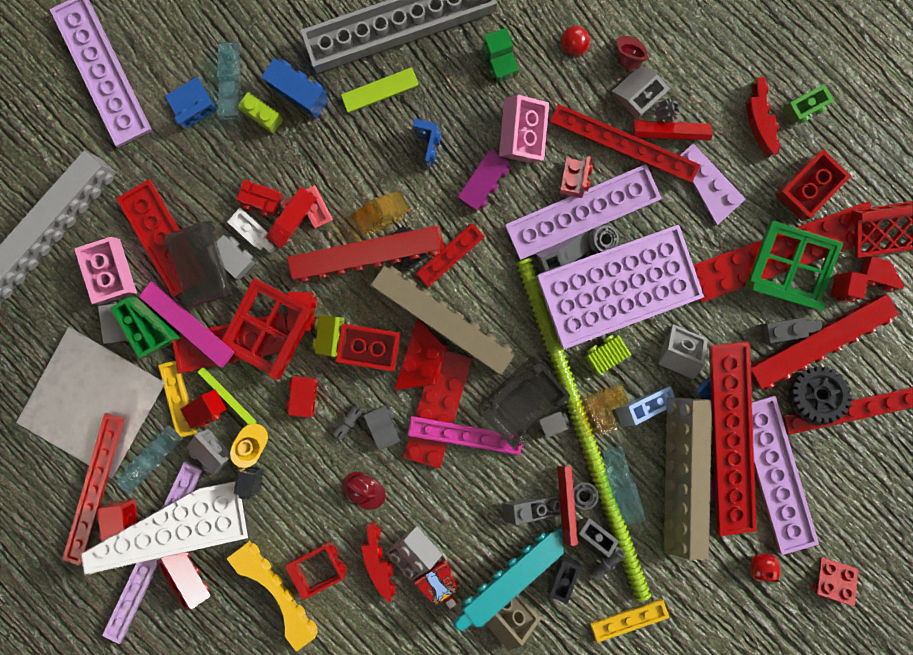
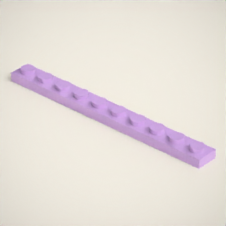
[102,461,203,644]

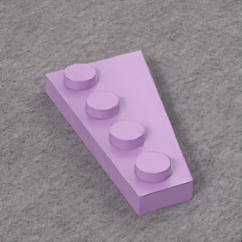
[680,143,745,226]

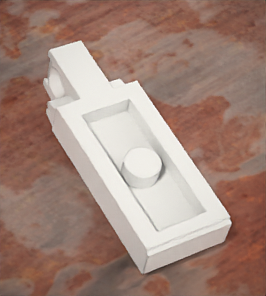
[227,208,277,253]

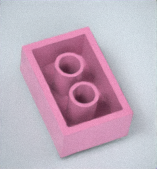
[499,95,549,163]
[74,237,137,305]

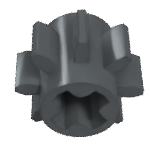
[656,98,680,124]

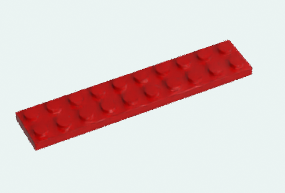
[693,201,880,303]
[709,341,757,537]

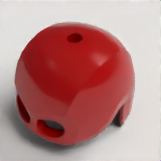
[750,554,781,582]

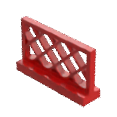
[851,201,913,258]

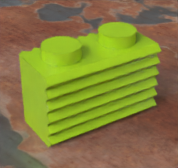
[238,92,283,134]
[585,334,631,376]

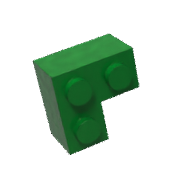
[481,27,519,83]

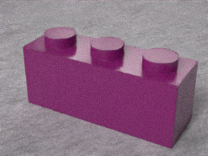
[458,149,510,212]

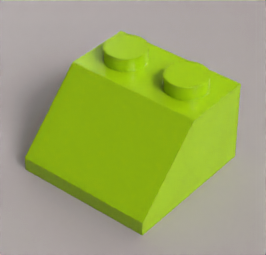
[313,315,345,356]

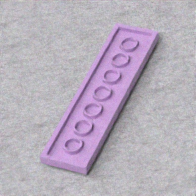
[50,0,152,147]
[505,164,662,260]
[752,396,819,555]

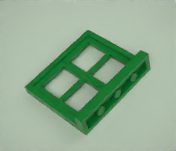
[745,220,843,311]

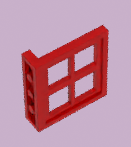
[221,278,316,380]

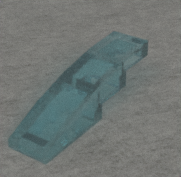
[115,425,183,495]

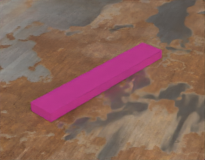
[139,282,235,367]
[407,416,524,455]

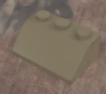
[485,594,541,651]

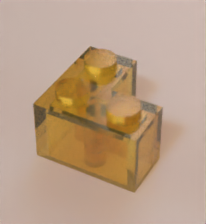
[352,190,411,235]
[583,383,629,436]

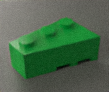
[110,297,180,359]

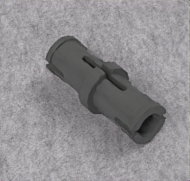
[332,402,365,440]
[591,547,625,580]

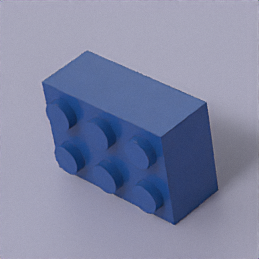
[261,58,329,119]

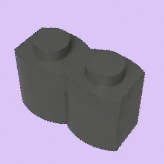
[364,405,403,450]

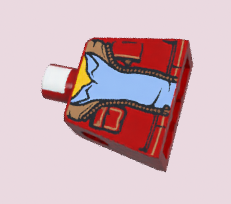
[414,558,458,609]

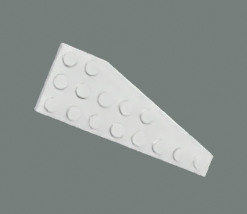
[82,481,248,574]

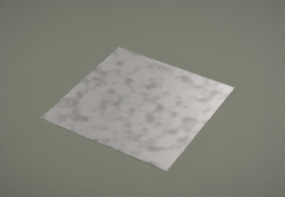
[16,327,165,479]

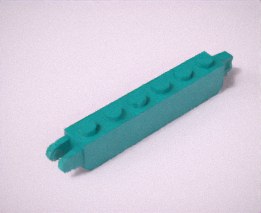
[452,527,564,631]

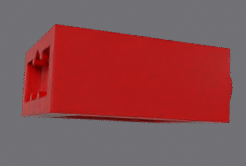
[285,541,347,600]

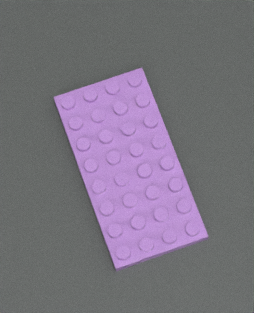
[536,225,704,349]

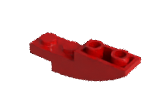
[745,77,780,158]
[361,521,396,602]

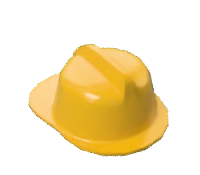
[230,424,268,468]

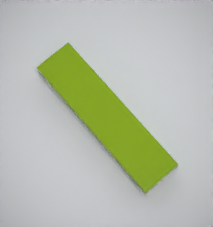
[341,67,419,114]
[198,368,257,425]

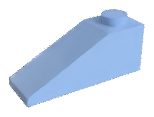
[615,386,675,427]

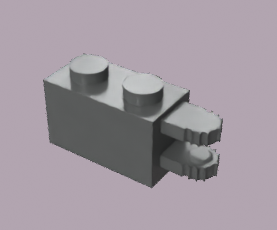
[760,317,822,343]

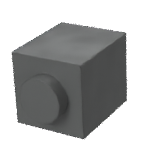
[538,409,569,438]

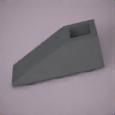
[535,231,591,273]
[502,495,561,525]

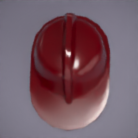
[616,35,649,74]
[342,472,386,510]

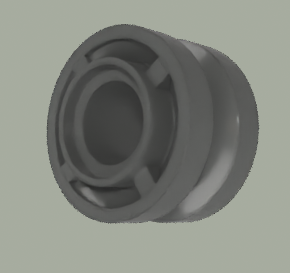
[587,226,619,253]
[573,482,598,510]

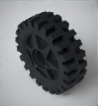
[789,366,852,426]

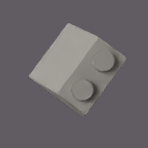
[658,324,708,379]
[187,429,231,475]

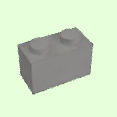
[208,235,255,279]

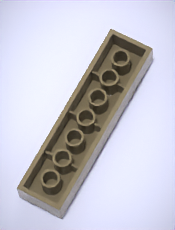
[371,265,514,374]
[664,397,712,561]

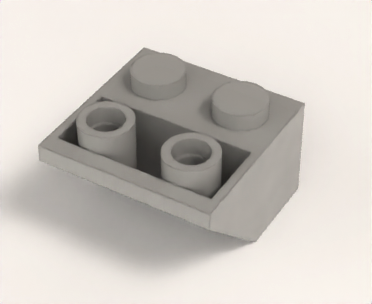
[612,66,670,120]
[385,526,442,581]

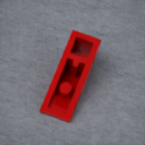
[266,187,317,249]

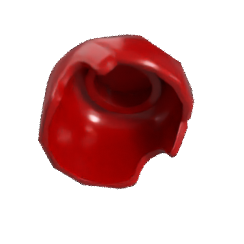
[561,26,590,57]

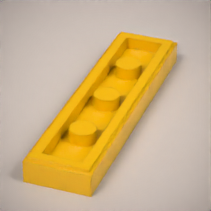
[158,361,197,439]
[590,598,669,643]

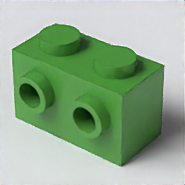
[782,84,834,125]

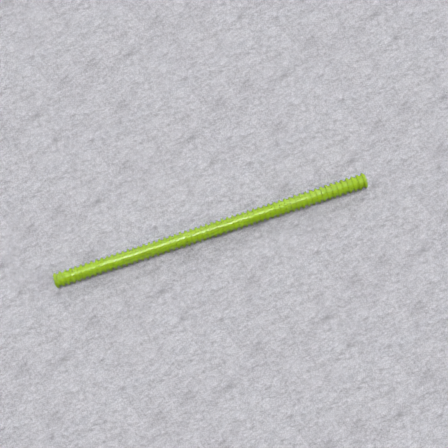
[516,258,651,602]

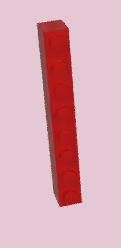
[287,225,444,282]
[751,294,899,390]

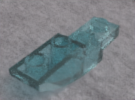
[217,42,242,120]
[602,446,646,525]

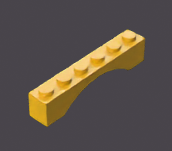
[227,541,318,652]

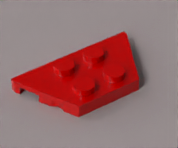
[395,319,448,390]

